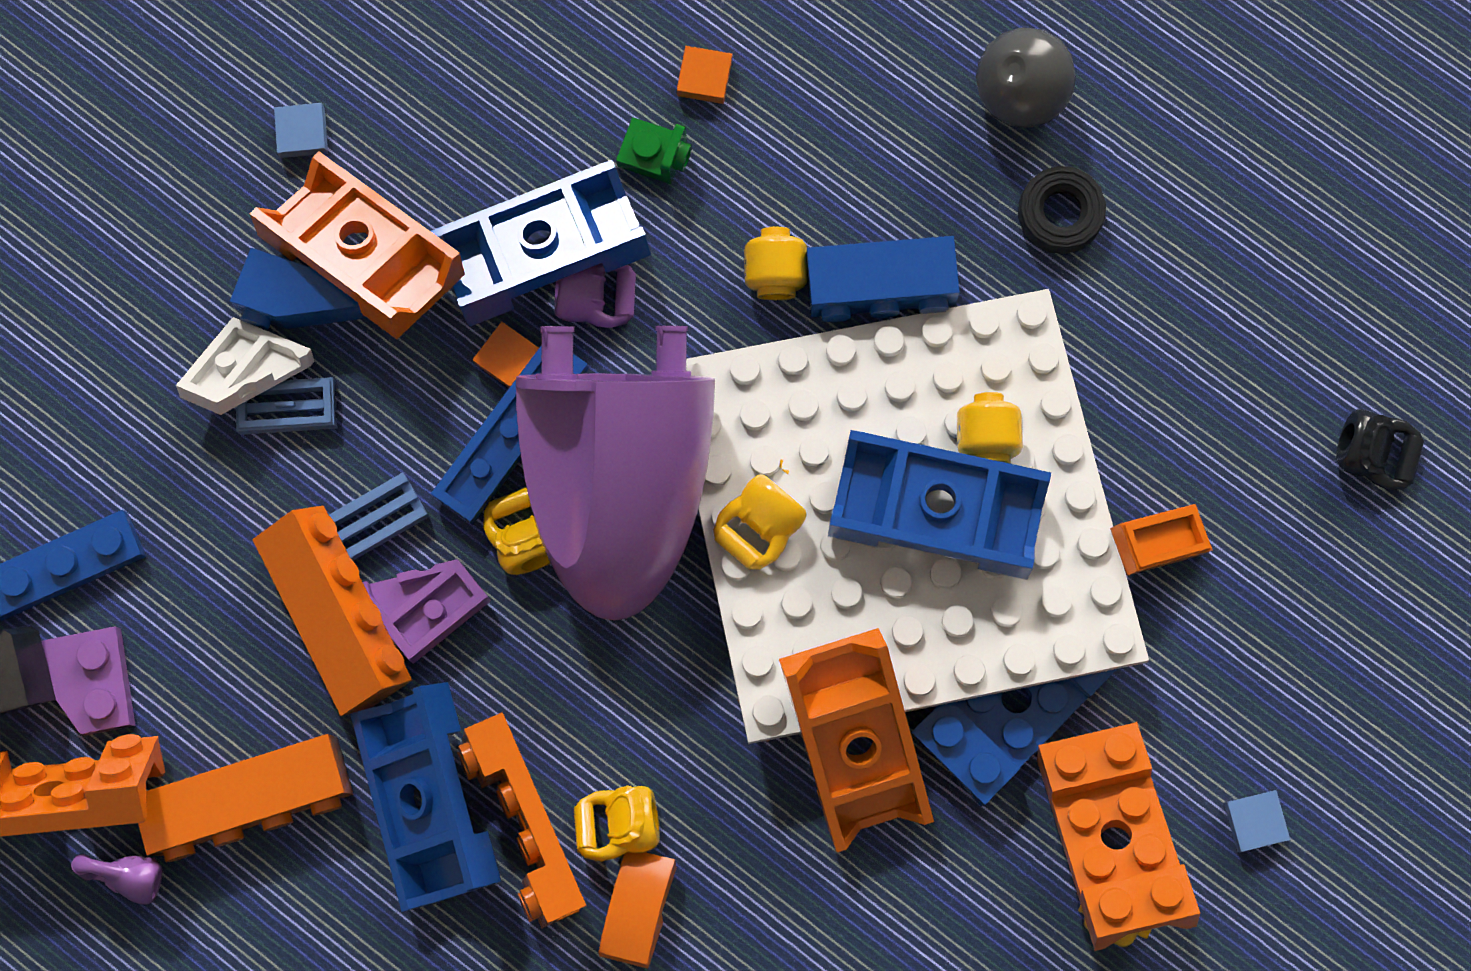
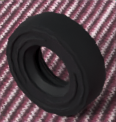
[1018,166,1106,254]

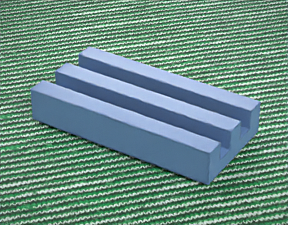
[236,377,338,435]
[329,472,429,561]

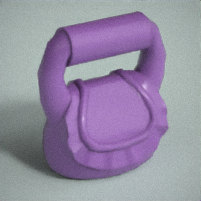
[555,263,636,328]
[71,854,163,905]

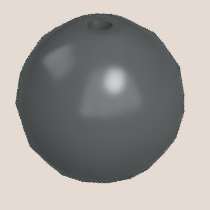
[976,27,1076,128]

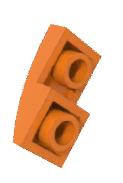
[598,852,677,969]

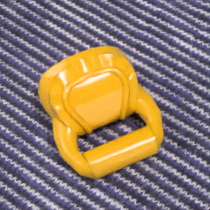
[713,475,807,570]
[483,487,551,575]
[574,785,660,862]

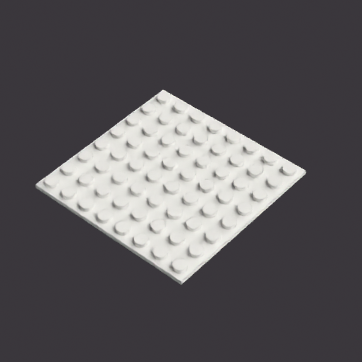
[686,289,1149,744]

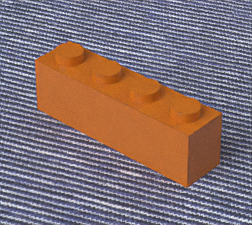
[252,505,413,716]
[138,734,354,862]

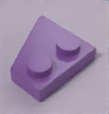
[363,559,491,664]
[42,626,135,736]

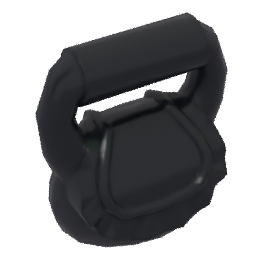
[1336,409,1424,490]

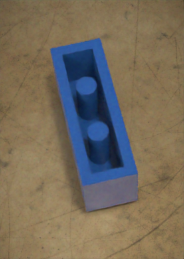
[806,236,960,322]

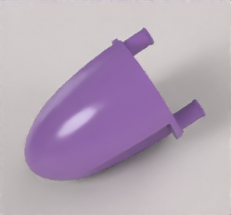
[516,326,715,620]

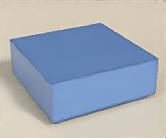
[274,103,328,158]
[1224,790,1290,852]

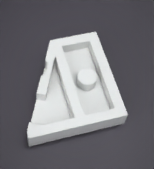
[176,317,314,415]

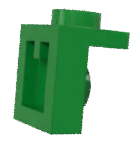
[616,117,692,184]

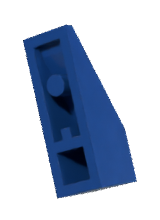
[230,248,367,330]

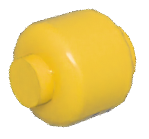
[744,227,808,300]
[957,392,1023,464]

